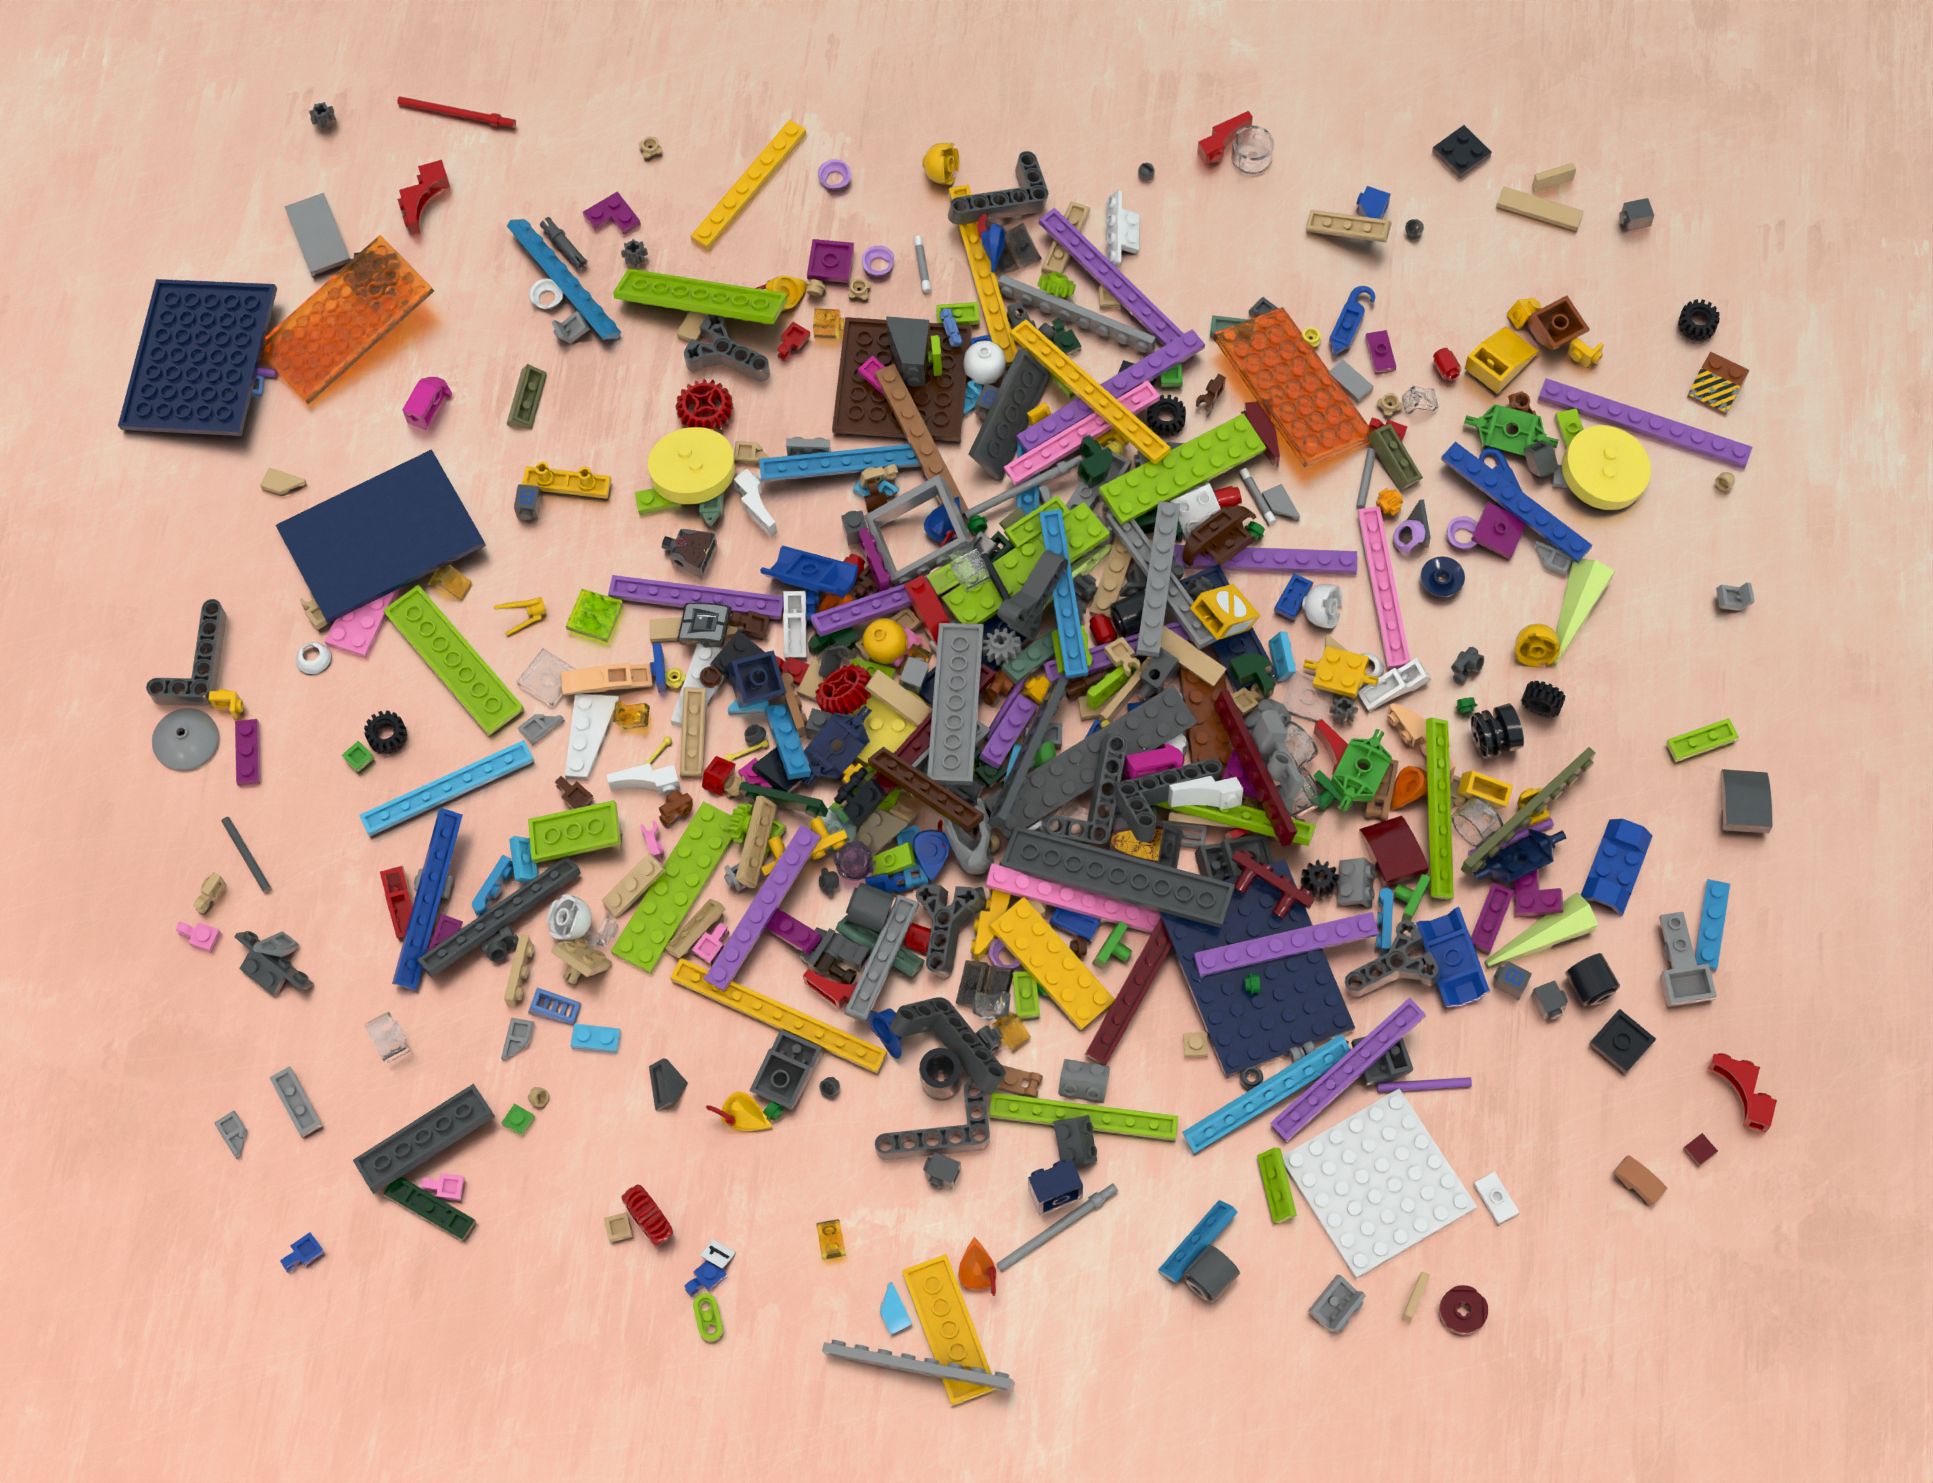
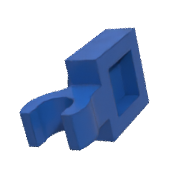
[280,1232,325,1273]
[684,1260,727,1297]

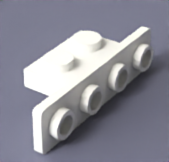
[1105,190,1139,267]

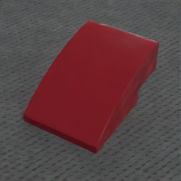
[1359,816,1429,888]

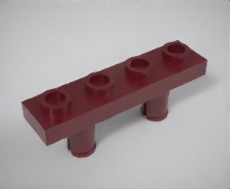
[1231,850,1315,919]

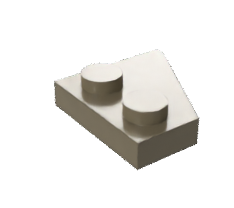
[852,807,911,856]

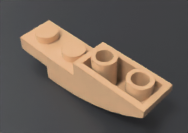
[560,663,653,695]
[1387,703,1456,775]

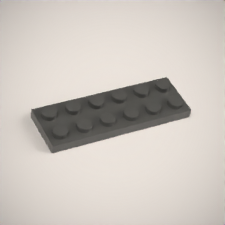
[968,349,1051,479]
[353,1083,495,1194]

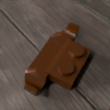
[1183,506,1257,567]

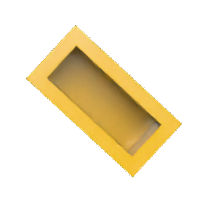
[1456,770,1513,809]

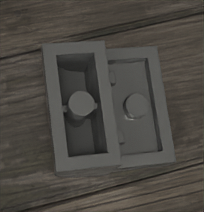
[1351,1037,1413,1086]

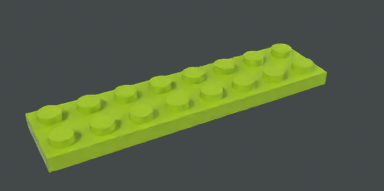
[613,268,787,325]
[1098,414,1266,526]
[941,502,1110,624]
[383,585,524,736]
[611,801,733,974]

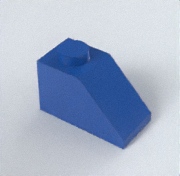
[1356,186,1391,219]

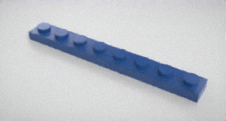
[1441,441,1592,563]
[392,808,463,990]

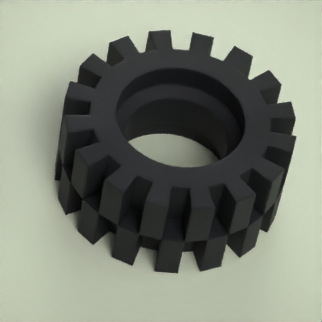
[1678,299,1720,341]
[1147,395,1186,437]
[1521,681,1566,717]
[364,710,407,754]

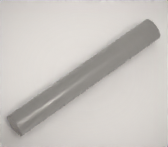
[1356,448,1376,509]

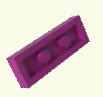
[858,528,891,592]
[235,719,260,786]
[1471,883,1514,954]
[765,908,822,955]

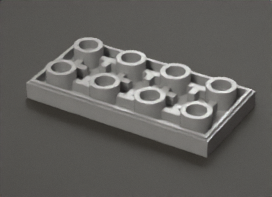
[284,192,350,276]

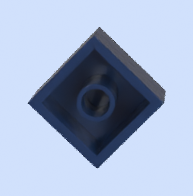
[727,650,786,709]
[1028,1160,1083,1215]

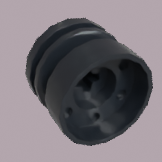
[1470,703,1524,759]

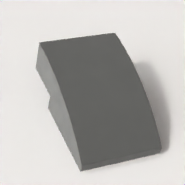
[1721,769,1773,834]
[1195,834,1274,881]
[749,1029,825,1110]

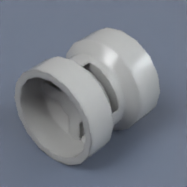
[1289,1041,1316,1064]

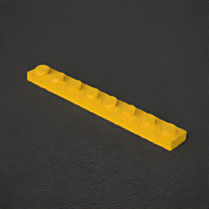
[690,119,806,250]

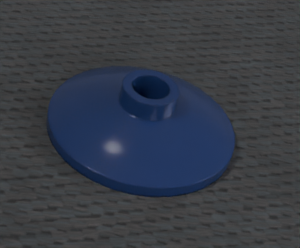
[1421,556,1465,597]

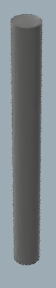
[221,817,271,893]

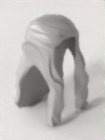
[944,798,994,874]

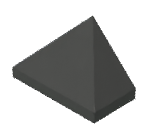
[1401,499,1431,548]
[649,1058,688,1110]

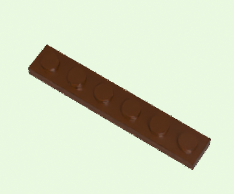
[868,747,984,832]

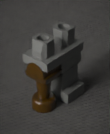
[799,927,870,985]

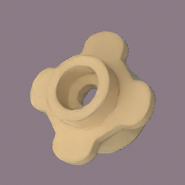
[639,136,662,158]
[848,278,871,300]
[805,279,826,296]
[1377,393,1403,416]
[724,775,746,797]

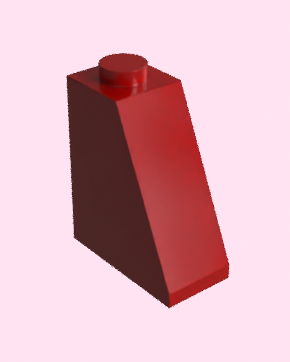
[904,575,950,646]

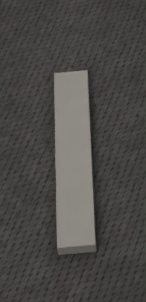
[844,894,919,1023]

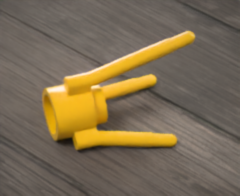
[494,597,546,636]

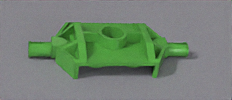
[1464,404,1559,456]
[1330,729,1392,812]

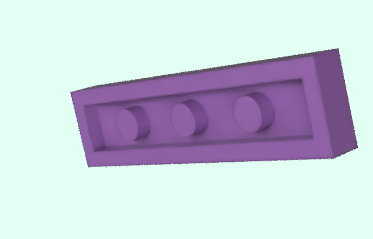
[979,694,1038,770]

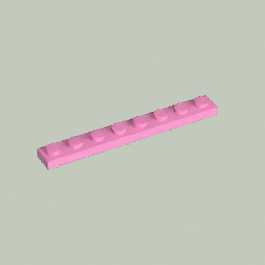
[1004,381,1160,486]
[1358,506,1410,670]
[985,863,1160,933]

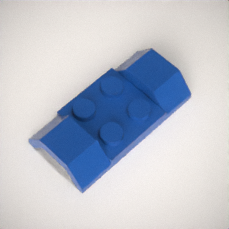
[760,546,858,598]
[1581,818,1653,916]
[1416,907,1490,1008]

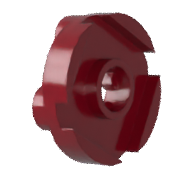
[1439,1285,1488,1335]

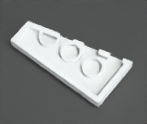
[671,642,726,726]
[565,694,620,780]

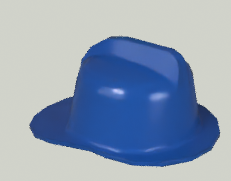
[868,1008,902,1059]

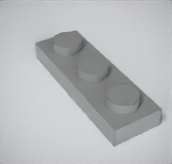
[269,1066,322,1138]

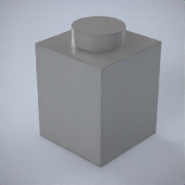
[899,656,930,695]

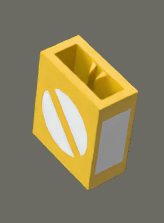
[1190,584,1261,640]

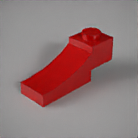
[1197,111,1253,165]
[1313,719,1363,775]
[380,865,413,938]
[803,968,858,1009]

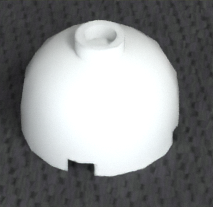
[963,340,1006,385]
[1302,584,1342,629]
[547,894,592,941]

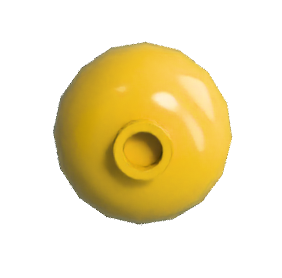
[922,143,959,185]
[863,618,908,664]
[1515,624,1560,667]

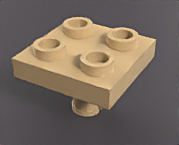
[551,938,612,984]

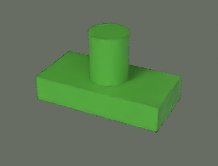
[1393,874,1431,921]
[1092,921,1132,968]

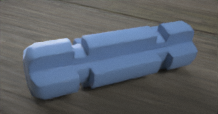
[940,308,963,347]

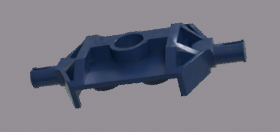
[802,705,872,788]
[1473,829,1567,883]

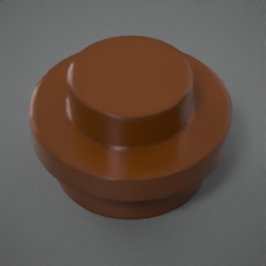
[700,666,722,688]
[1069,936,1087,959]

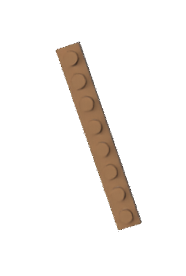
[875,364,968,516]

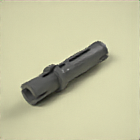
[540,217,588,270]

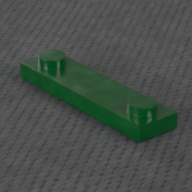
[739,782,829,817]
[383,1177,476,1241]

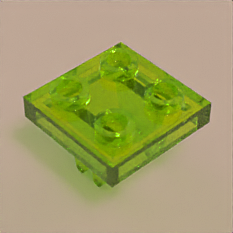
[566,588,624,642]

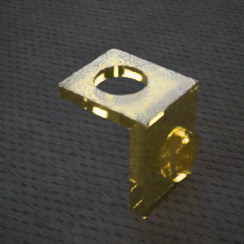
[428,565,472,599]

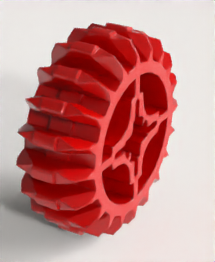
[675,379,734,431]
[815,664,872,715]
[621,1184,673,1245]

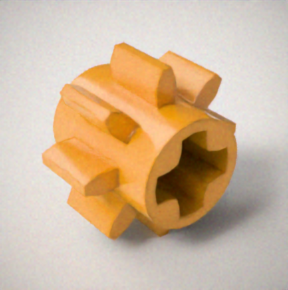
[1376,488,1403,516]

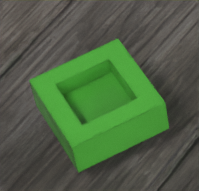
[1160,364,1183,387]
[342,741,375,773]
[501,1103,535,1136]

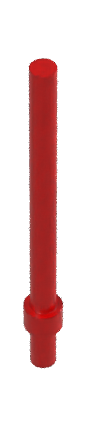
[397,96,516,128]

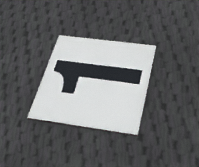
[700,1239,736,1269]

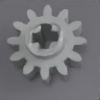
[982,628,1021,665]

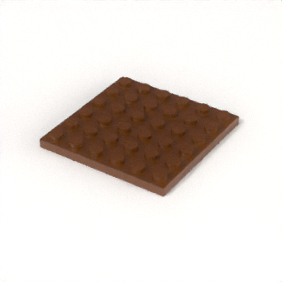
[832,317,972,442]

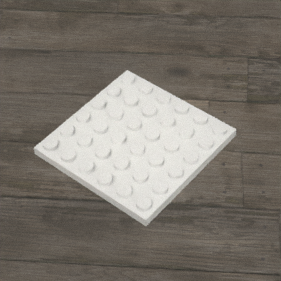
[1282,1088,1477,1280]

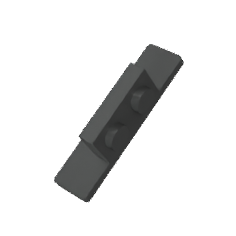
[234,931,314,995]

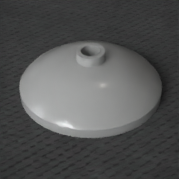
[152,708,219,771]

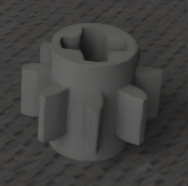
[309,102,336,129]
[621,239,648,267]
[1073,574,1098,600]
[1186,576,1213,602]
[1329,695,1358,725]
[976,1025,1002,1053]

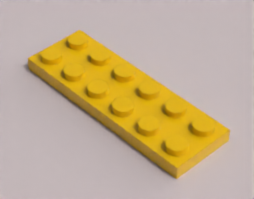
[989,897,1115,1031]
[902,1254,997,1406]

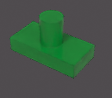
[1313,770,1354,811]

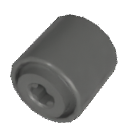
[846,883,895,933]
[1183,1244,1240,1302]

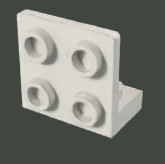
[1169,481,1221,540]

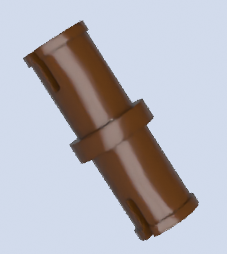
[1065,670,1107,699]

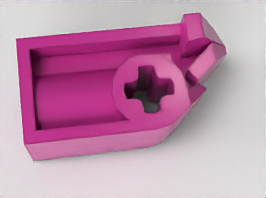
[402,377,452,430]
[1122,744,1185,781]

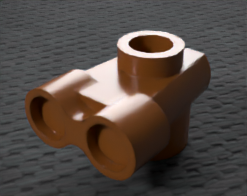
[1508,391,1536,428]
[983,671,1015,705]
[659,790,693,826]

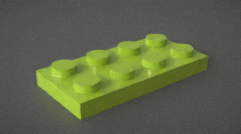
[528,800,621,863]

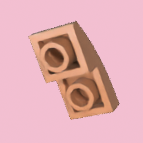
[1613,1155,1667,1205]

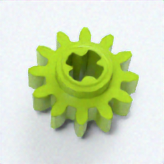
[1037,272,1076,298]
[728,803,753,843]

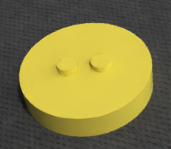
[1562,425,1651,510]
[648,427,736,504]
[847,690,930,769]

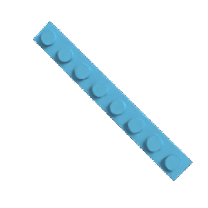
[359,740,534,837]
[1182,1034,1351,1154]

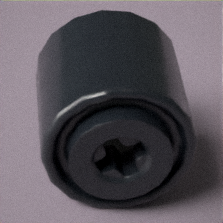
[1110,589,1145,638]
[1565,953,1620,1006]
[919,1048,962,1099]

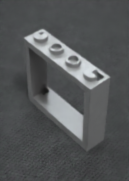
[864,475,974,586]

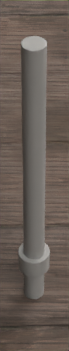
[964,455,1083,520]
[996,1183,1118,1272]

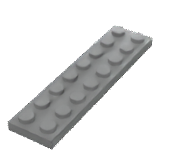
[927,623,984,786]

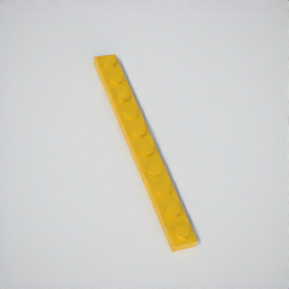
[949,184,1017,367]
[1010,319,1171,465]
[670,958,887,1074]

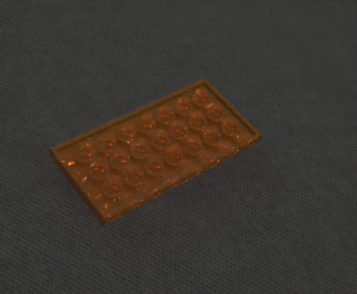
[261,235,434,404]
[1213,307,1373,468]

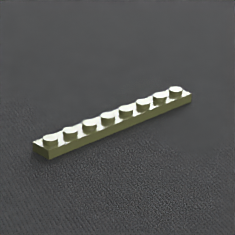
[1461,747,1596,876]

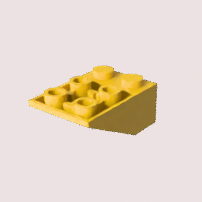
[1465,326,1539,394]

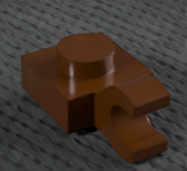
[1196,373,1226,412]
[864,479,888,514]
[854,566,885,599]
[728,610,770,639]
[555,776,594,809]

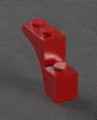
[397,160,450,235]
[1708,1053,1777,1133]

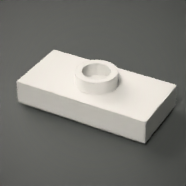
[1473,1172,1520,1225]

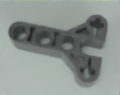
[684,314,770,382]
[997,550,1068,640]
[916,884,985,978]
[1345,920,1440,998]

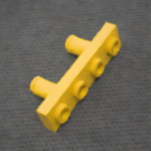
[522,462,611,499]
[761,817,850,878]

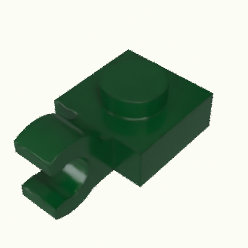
[1051,318,1081,356]
[974,747,1007,788]

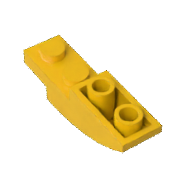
[971,888,1011,962]

